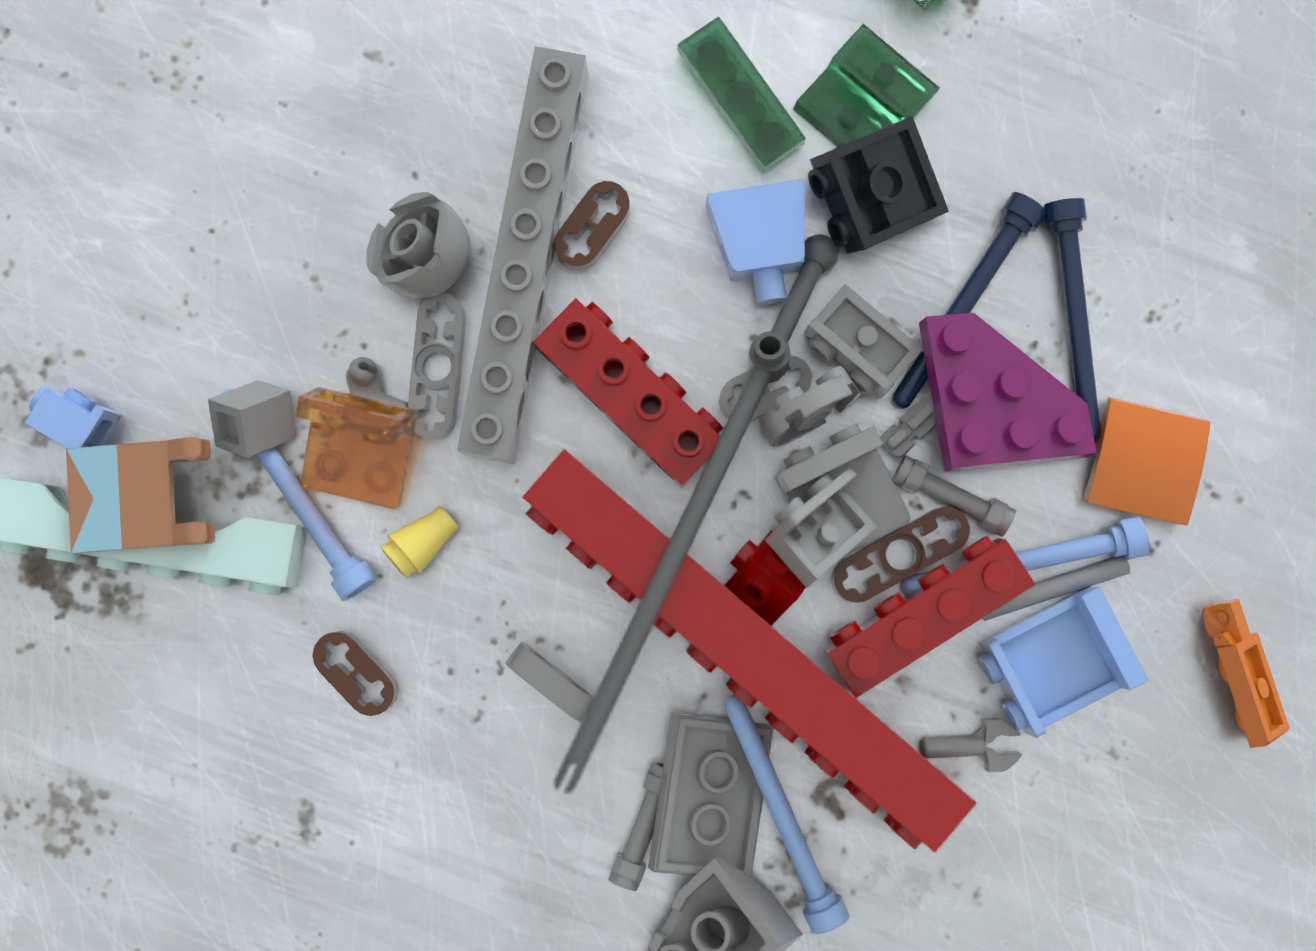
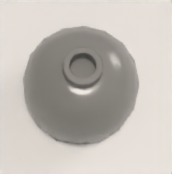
[367,192,470,298]

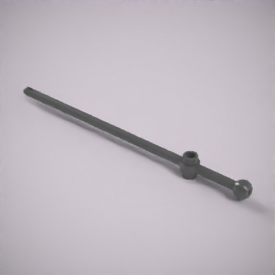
[554,234,840,794]

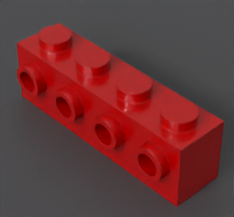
[533,298,724,488]
[825,535,1035,698]

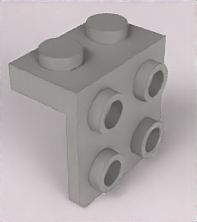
[776,423,910,556]

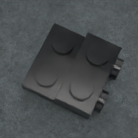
[808,116,949,254]

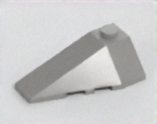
[648,857,803,951]

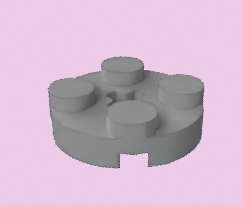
[758,366,861,447]

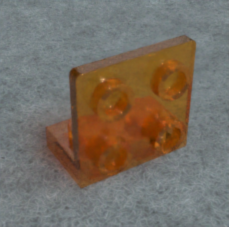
[295,387,418,509]

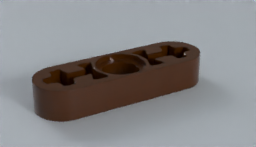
[831,506,970,603]

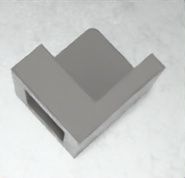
[208,381,296,458]

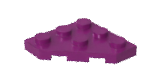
[919,313,1097,472]

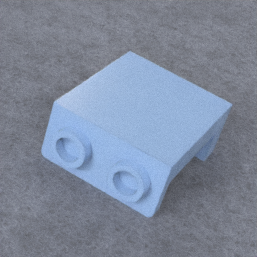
[978,587,1149,738]

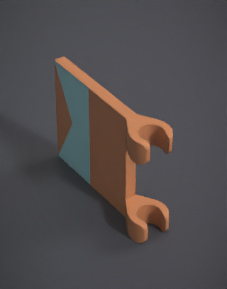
[66,437,215,553]

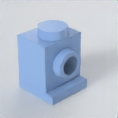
[24,385,122,448]

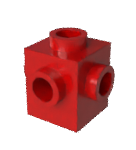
[724,530,806,626]

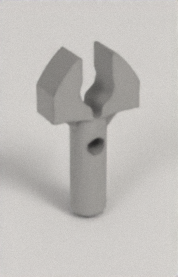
[921,718,1022,772]

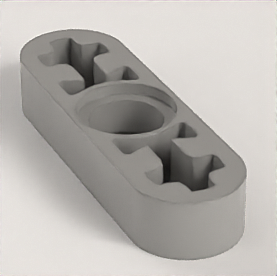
[407,292,466,441]

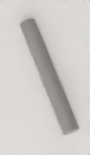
[982,556,1130,621]

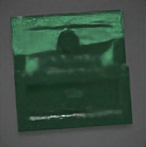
[793,24,940,147]

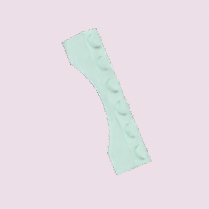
[0,477,307,595]

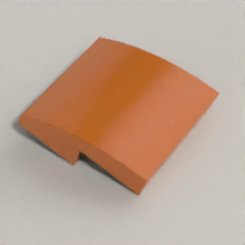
[1083,397,1211,526]

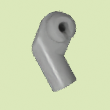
[346,357,408,426]

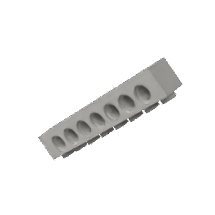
[457,46,588,464]

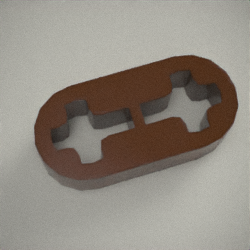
[554,181,630,271]
[312,631,398,716]

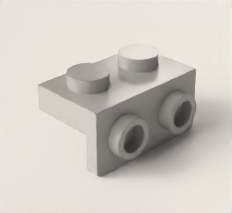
[804,284,923,398]
[765,467,877,588]

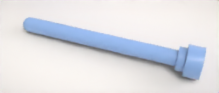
[221,389,377,601]
[901,516,1150,595]
[725,695,850,934]

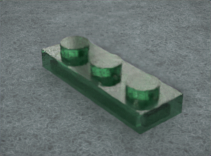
[677,16,806,172]

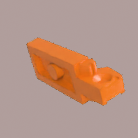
[1202,599,1290,748]

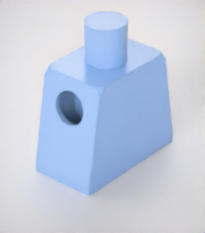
[706,179,805,305]

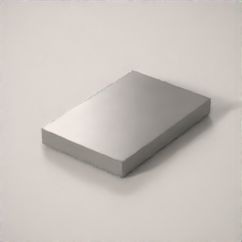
[648,712,773,878]

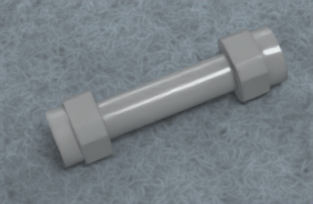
[892,455,1016,537]
[608,761,664,891]

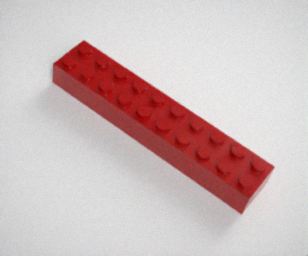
[522,449,977,853]

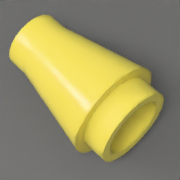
[380,506,459,579]

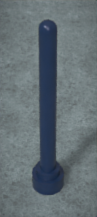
[893,192,1047,408]
[1043,198,1101,442]

